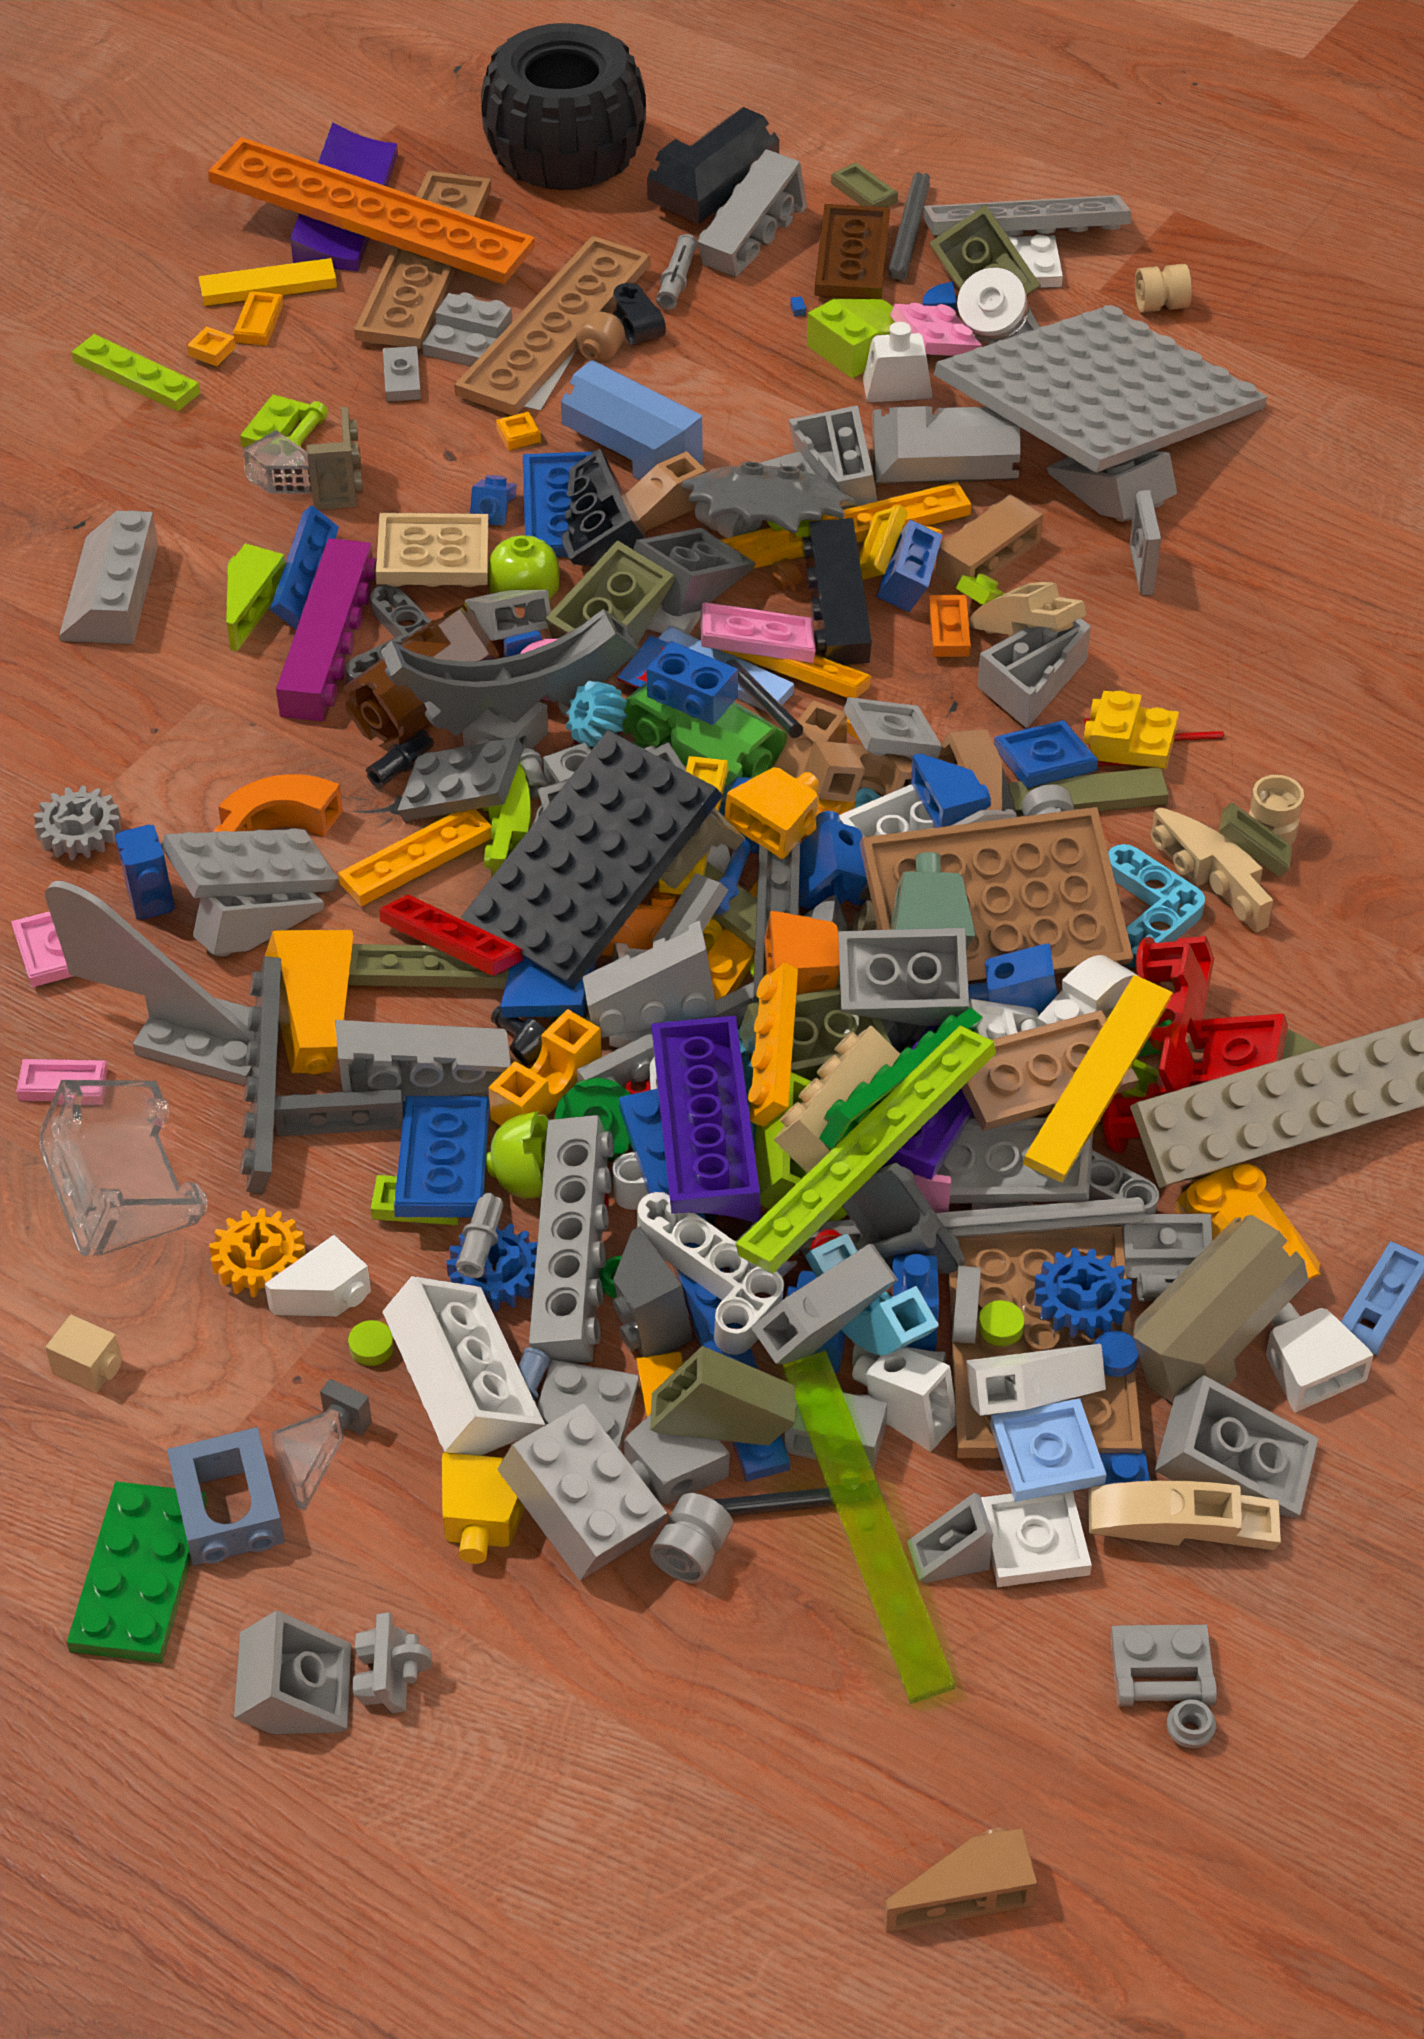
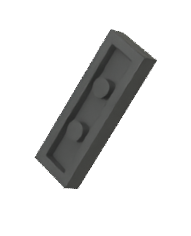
[274,1089,404,1136]

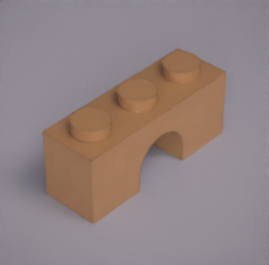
[804,741,913,802]

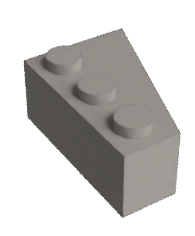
[788,405,878,510]
[977,618,1091,728]

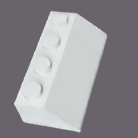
[383,1276,545,1456]

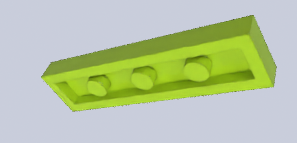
[71,334,200,412]

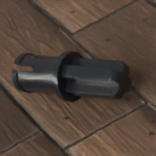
[366,730,434,788]

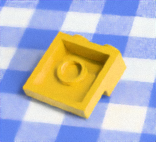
[1084,691,1179,769]

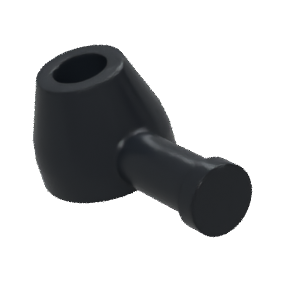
[491,1005,546,1066]

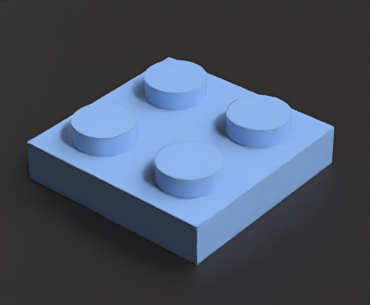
[990,1398,1106,1502]

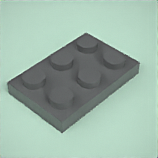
[397,737,524,822]

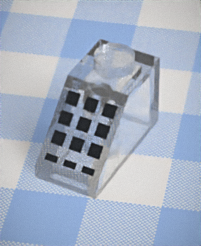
[243,430,312,494]

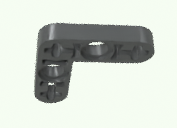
[346,585,431,683]

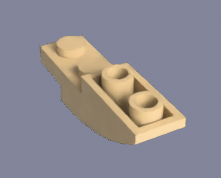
[968,582,1087,637]
[1150,808,1273,933]
[1088,1481,1281,1550]

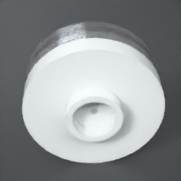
[957,268,1029,342]

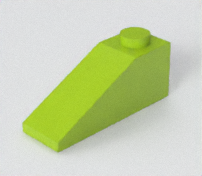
[226,543,285,652]

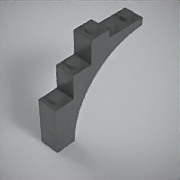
[381,609,639,736]

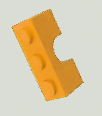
[488,1009,602,1125]

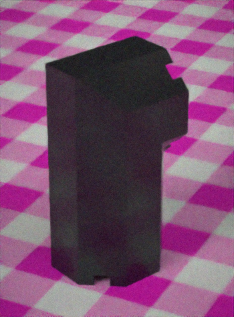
[647,107,780,224]

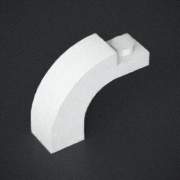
[1037,955,1140,1027]

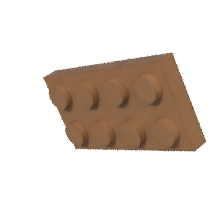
[961,1010,1138,1131]

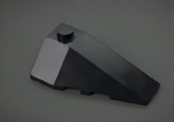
[562,449,648,567]

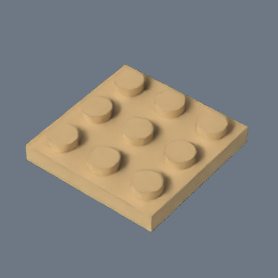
[376,513,488,587]

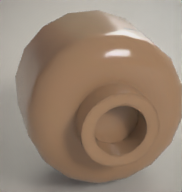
[576,311,626,362]

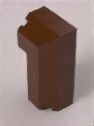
[343,602,501,750]

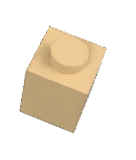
[45,1315,122,1393]

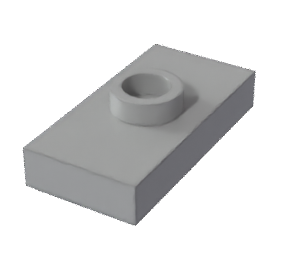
[383,346,421,402]

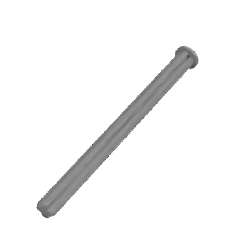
[795,1197,1145,1255]

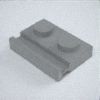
[1122,1214,1212,1280]

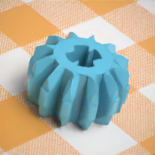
[565,681,628,747]

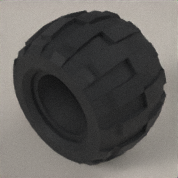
[481,23,646,190]

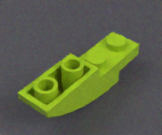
[482,762,532,878]

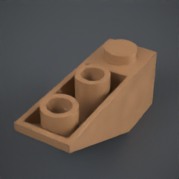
[625,451,707,532]
[774,700,848,778]

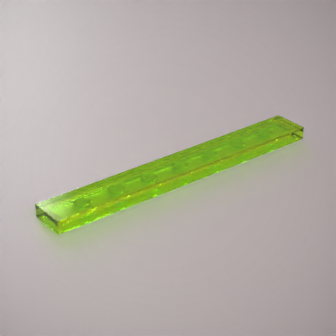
[783,1350,955,1704]

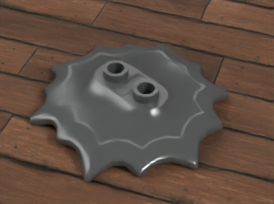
[681,461,857,533]

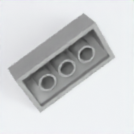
[59,510,158,644]

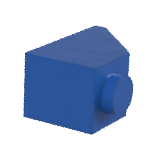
[911,753,991,828]

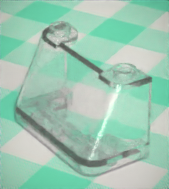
[40,1080,207,1256]

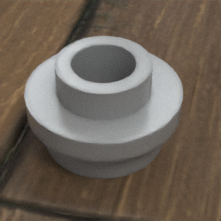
[1166,1699,1216,1748]

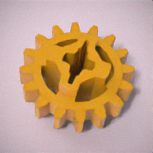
[209,1208,306,1297]

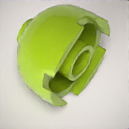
[488,535,560,599]
[486,1111,549,1199]

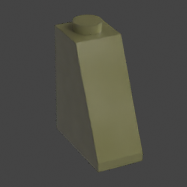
[650,1346,797,1446]

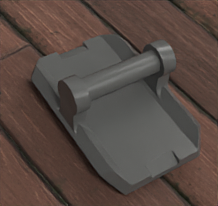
[842,1163,965,1274]

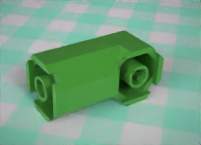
[622,682,787,786]

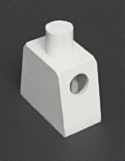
[863,322,932,402]
[1266,1302,1374,1413]
[852,1348,956,1452]

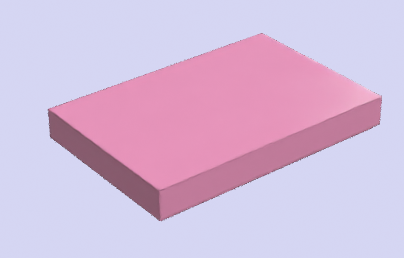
[700,602,815,663]

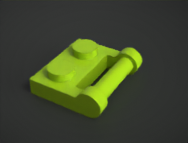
[240,394,329,460]

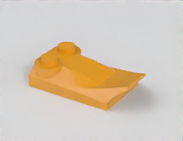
[1174,1163,1321,1280]

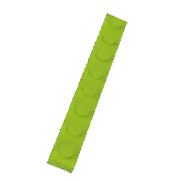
[735,1026,996,1274]

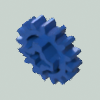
[446,1224,538,1311]
[1034,1248,1132,1339]

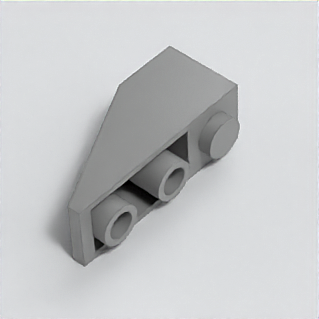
[751,1244,898,1365]

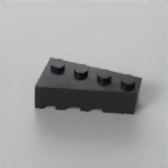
[802,518,872,665]

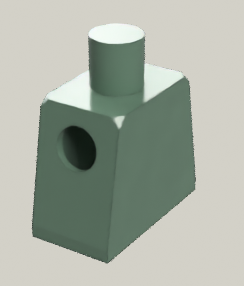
[890,852,975,950]

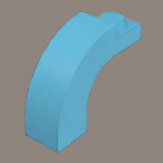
[805,1233,939,1355]

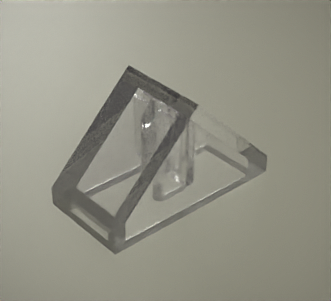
[270,1409,344,1510]

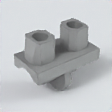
[353,1612,432,1714]

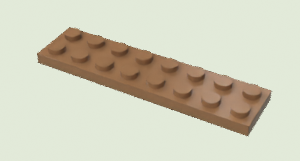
[354,171,491,349]
[454,235,651,416]

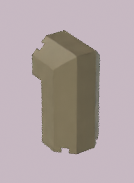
[1133,1215,1309,1403]

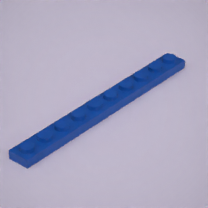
[619,1088,790,1482]

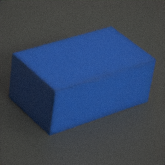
[790,296,806,317]

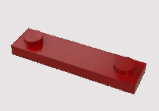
[379,894,523,976]

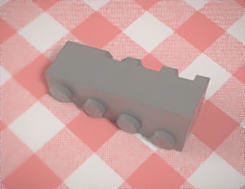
[698,149,807,277]
[335,1020,511,1106]

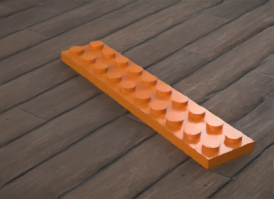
[208,137,535,285]

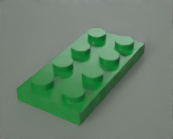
[67,1481,207,1663]

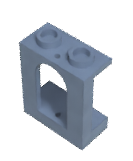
[167,1427,285,1566]

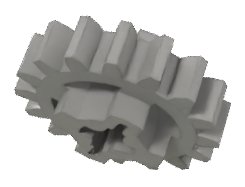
[34,786,121,860]

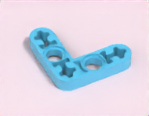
[1108,844,1205,968]

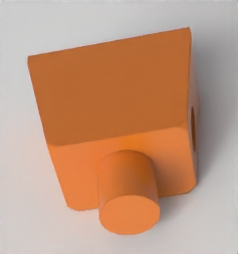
[764,911,840,995]

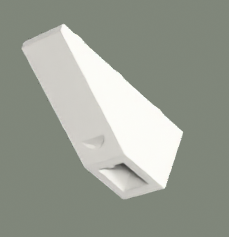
[966,1344,1106,1416]

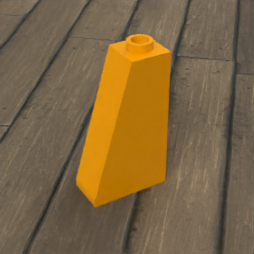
[265,930,353,1074]

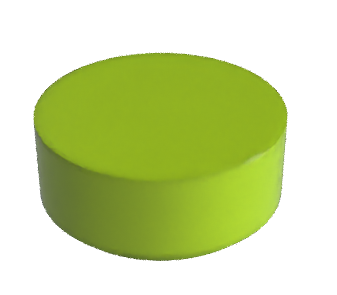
[979,1300,1024,1346]
[348,1320,394,1366]

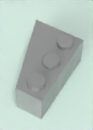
[583,920,718,1038]

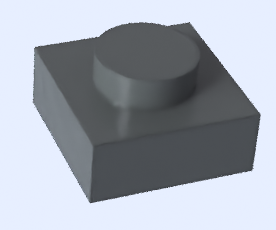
[320,1379,372,1435]

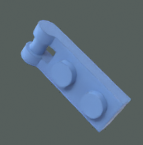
[1341,1241,1424,1356]

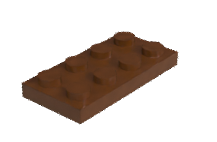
[814,204,890,299]

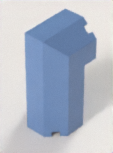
[561,360,703,480]

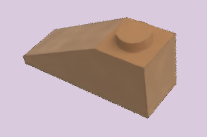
[938,729,1002,811]
[884,1828,1037,1932]

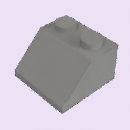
[234,1610,351,1734]

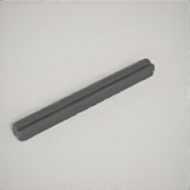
[889,172,930,281]

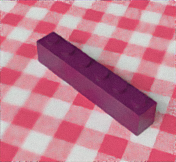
[276,538,377,721]

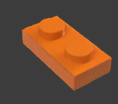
[928,595,971,657]

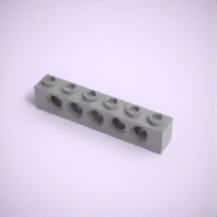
[529,1115,614,1366]

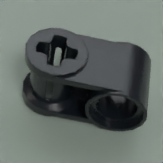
[613,283,666,346]

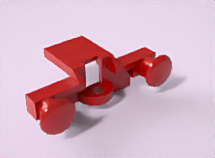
[1102,936,1288,1154]

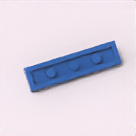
[270,505,339,630]

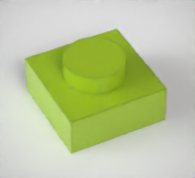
[956,574,1005,605]

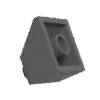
[612,1227,694,1357]

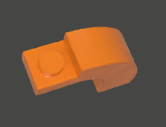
[213,774,343,837]

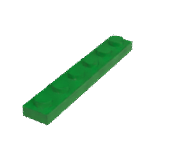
[819,1007,983,1149]

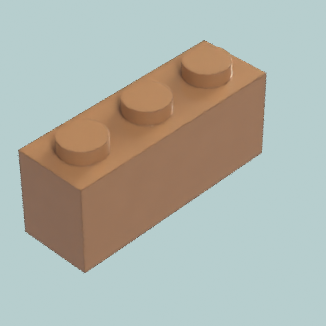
[936,494,1043,587]

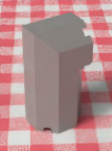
[872,406,1020,485]

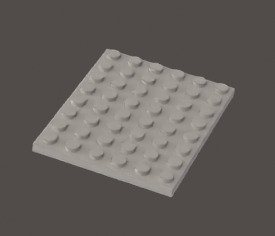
[933,305,1268,473]

